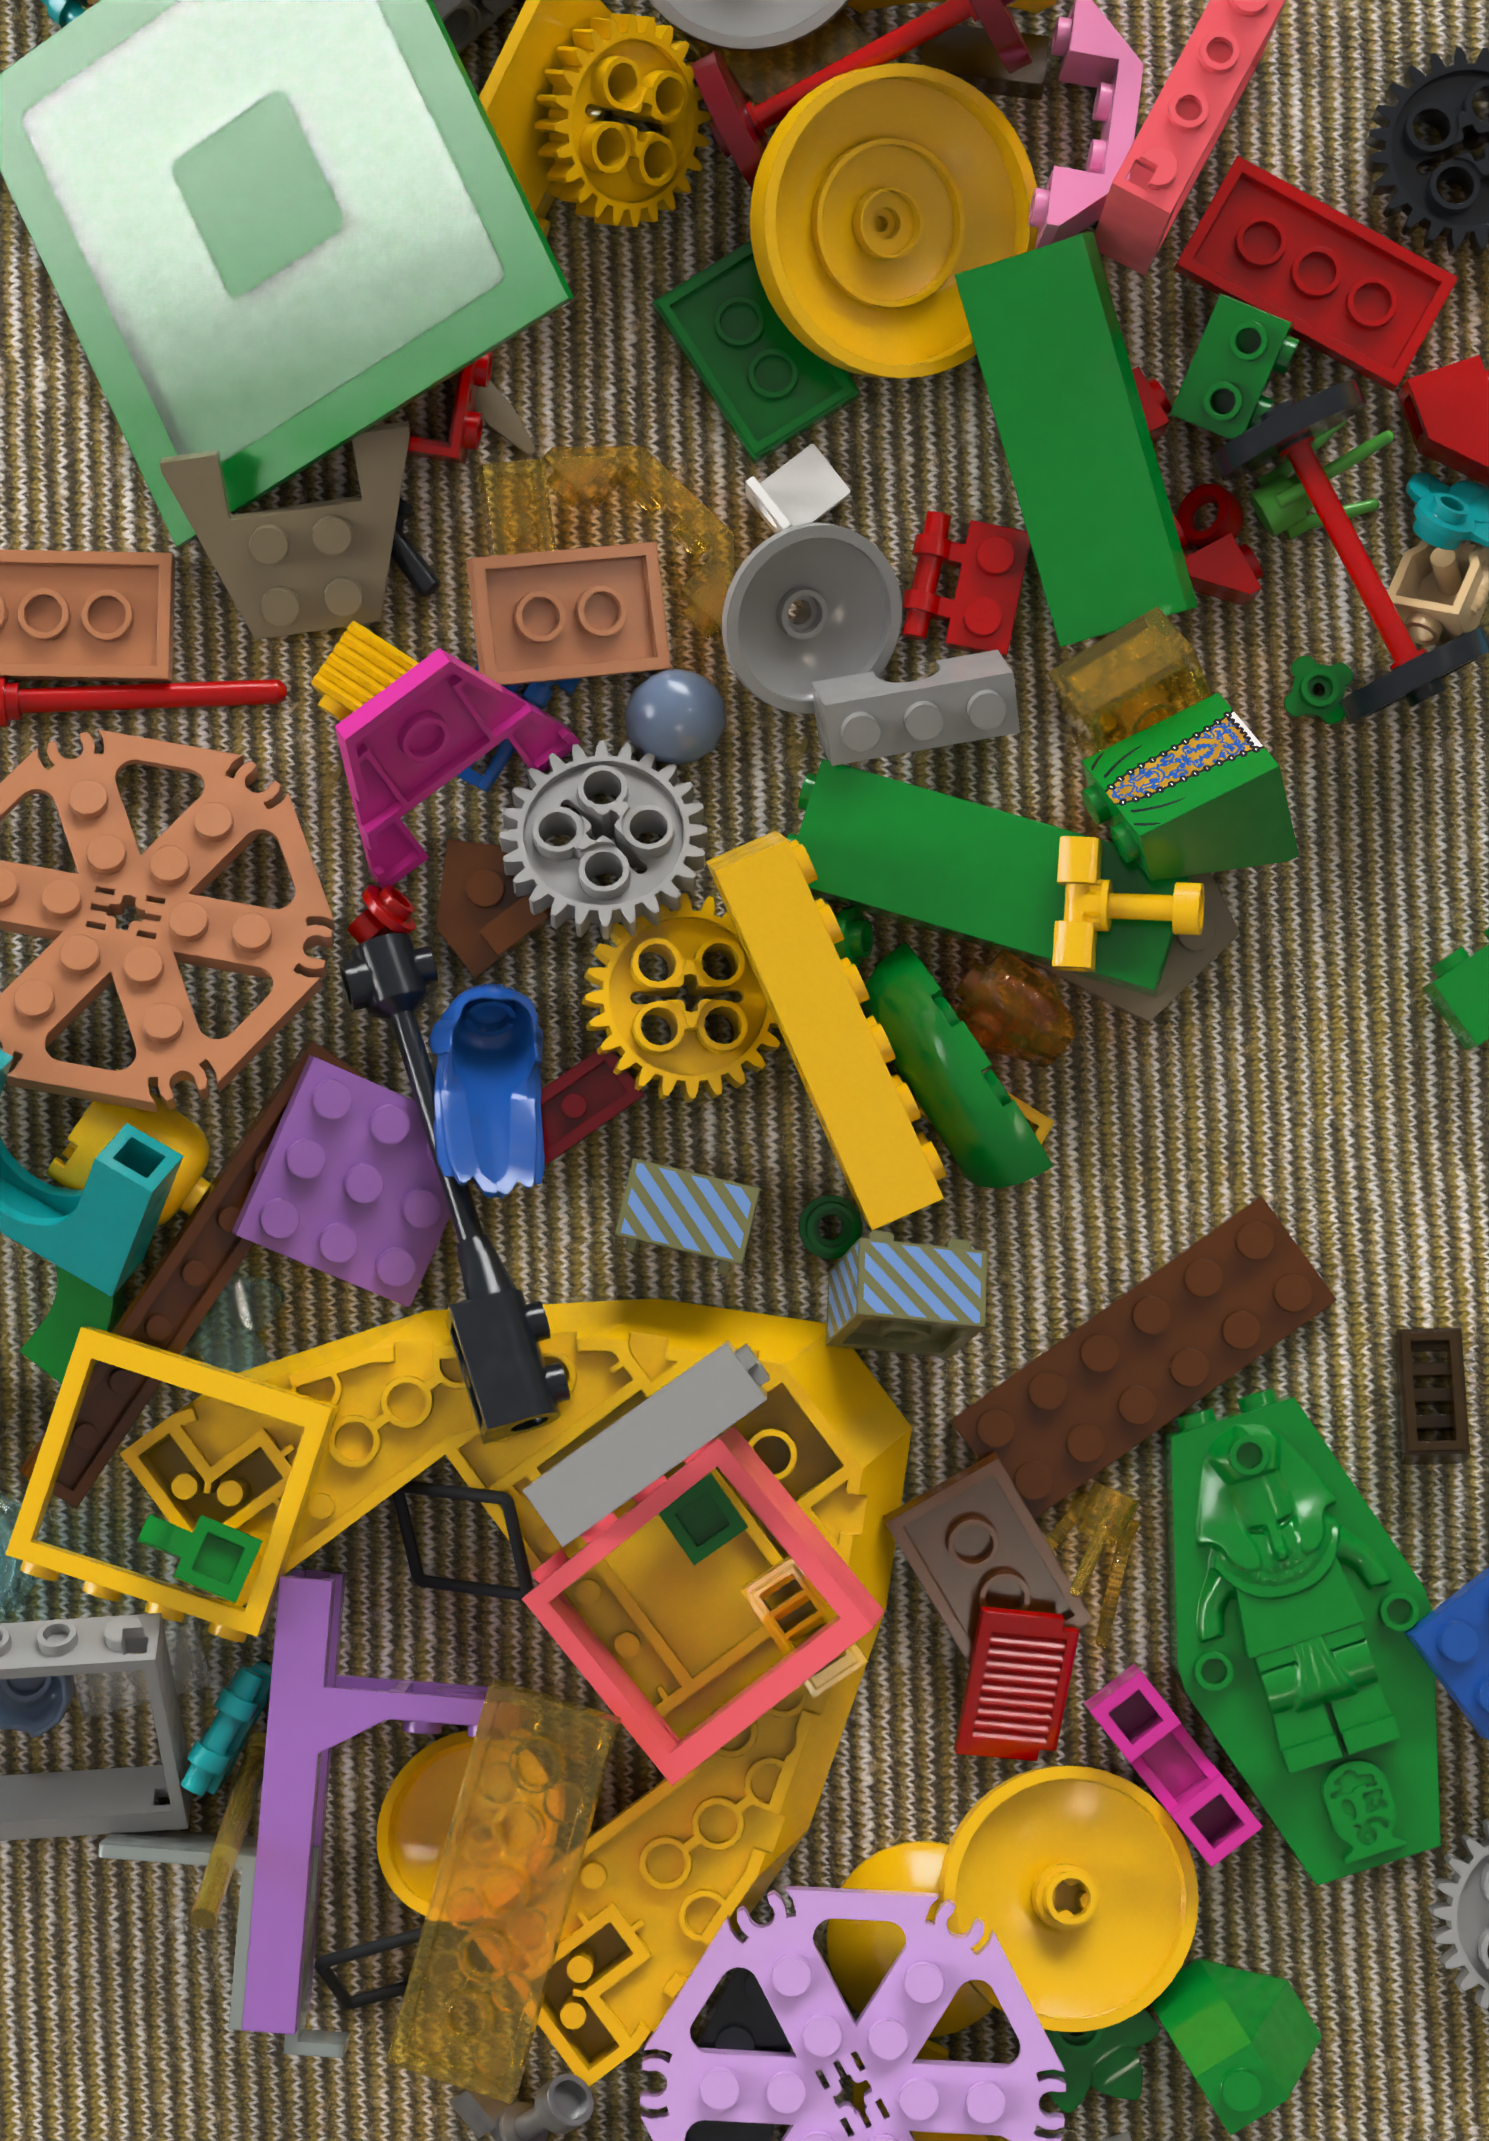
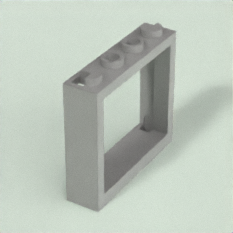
[522,1340,770,1547]
[0,1613,192,1841]

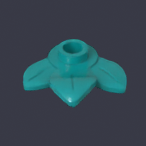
[1406,472,1489,550]

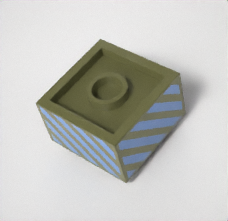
[614,1158,760,1275]
[826,1230,987,1358]

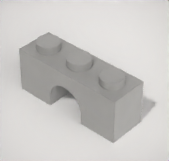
[811,650,1020,766]

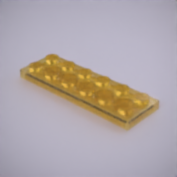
[386,1678,621,2104]

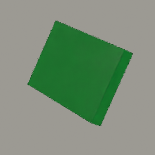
[652,240,860,464]

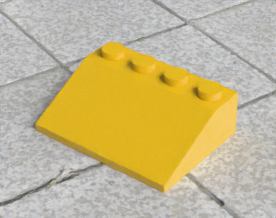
[479,0,612,238]

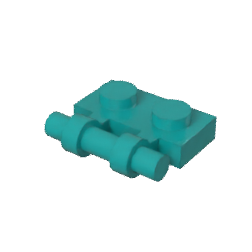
[181,1660,272,1796]

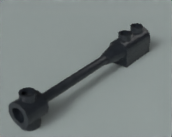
[339,933,570,1444]

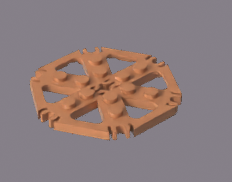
[0,729,335,1113]

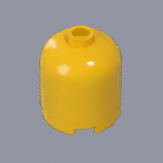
[45,1068,211,1227]

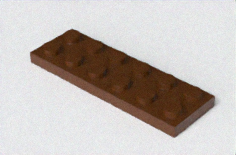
[950,1196,1337,1519]

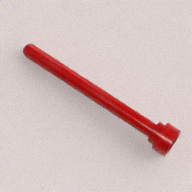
[0,676,287,727]

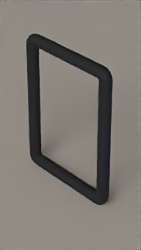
[392,1481,534,1601]
[315,1921,489,2009]

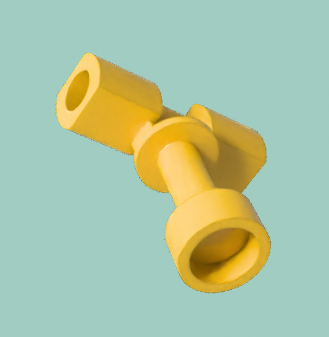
[1052,836,1205,972]

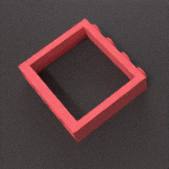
[1094,0,1287,276]
[522,1426,885,1786]

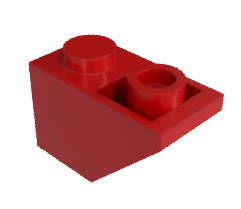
[1397,354,1489,486]

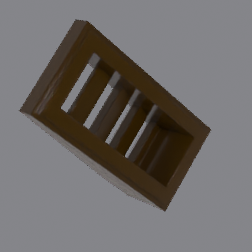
[1395,1328,1470,1465]

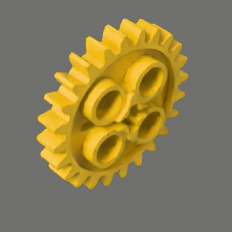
[535,13,712,227]
[582,893,780,1102]

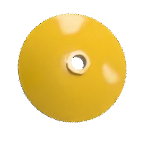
[376,1730,560,1924]
[826,1841,994,2038]

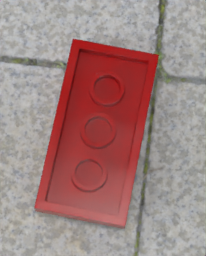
[1174,155,1459,392]

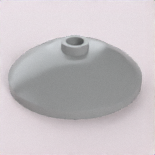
[722,523,902,714]

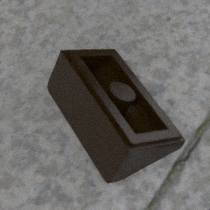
[920,25,1050,100]

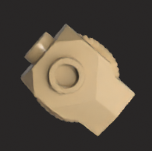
[1387,540,1489,646]

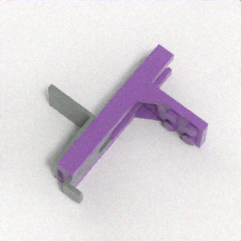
[98,1568,529,2058]

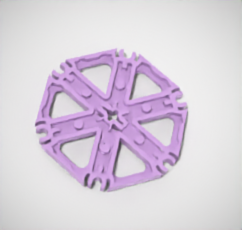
[640,1885,1066,2141]

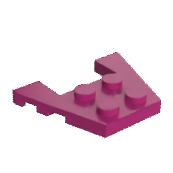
[335,648,581,889]

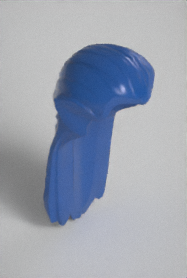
[428,983,545,1199]

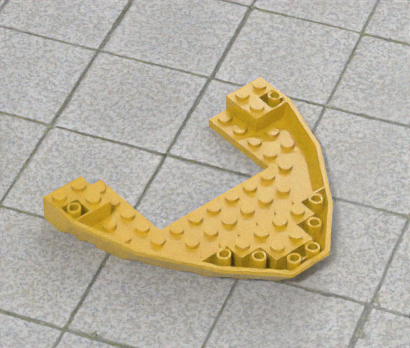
[120,1298,912,2087]

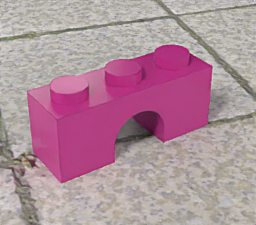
[1083,1663,1263,1867]

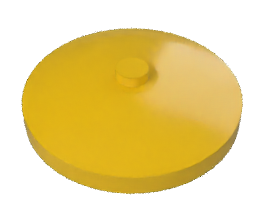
[938,1765,1199,2032]

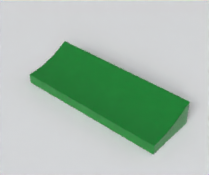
[954,232,1198,647]

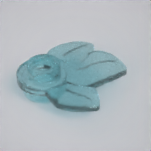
[182,1266,286,1373]

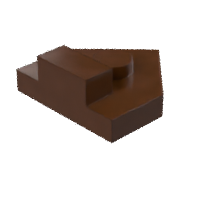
[436,839,551,980]

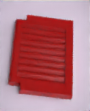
[954,1606,1080,1761]

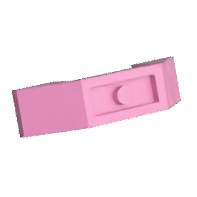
[1028,0,1144,249]

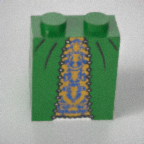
[1081,693,1299,881]

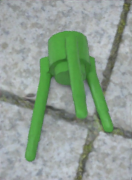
[1249,420,1394,540]

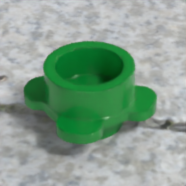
[1283,655,1353,725]

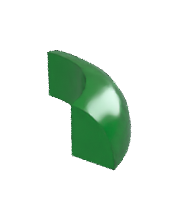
[862,942,1053,1189]

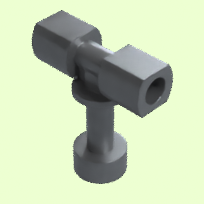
[449,2071,594,2141]

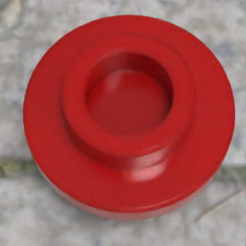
[347,885,416,944]

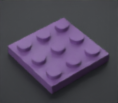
[232,1055,451,1308]

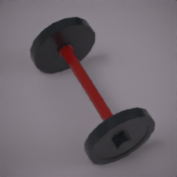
[1211,380,1489,725]

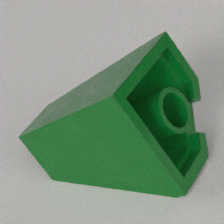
[1151,1957,1322,2136]

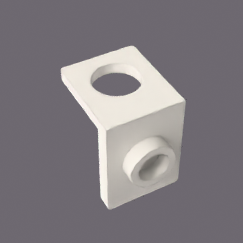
[745,444,850,534]

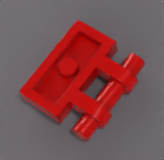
[901,511,1030,660]

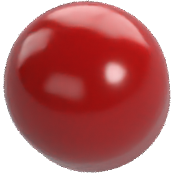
[1177,483,1244,548]

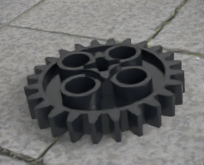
[1364,47,1489,256]

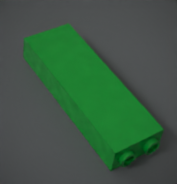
[787,758,1193,998]

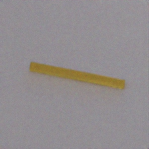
[190,1732,266,1929]

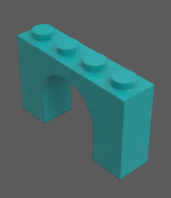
[0,1050,183,1297]

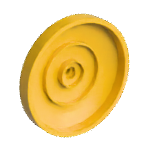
[750,63,1038,378]

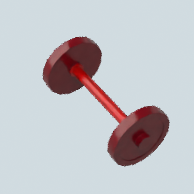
[691,0,1033,190]

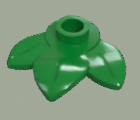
[1041,2008,1160,2113]

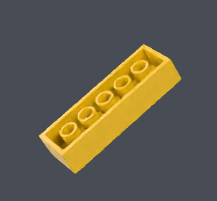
[706,830,947,1231]

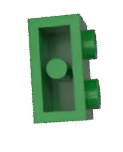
[1170,294,1300,440]

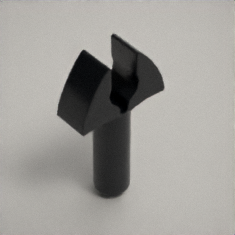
[391,498,441,597]

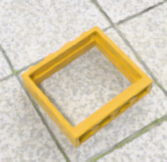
[5,1326,339,1643]

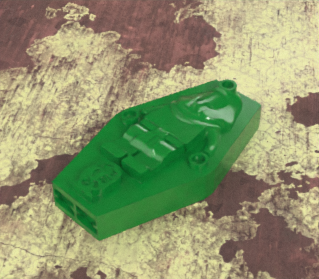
[1164,1388,1441,1886]

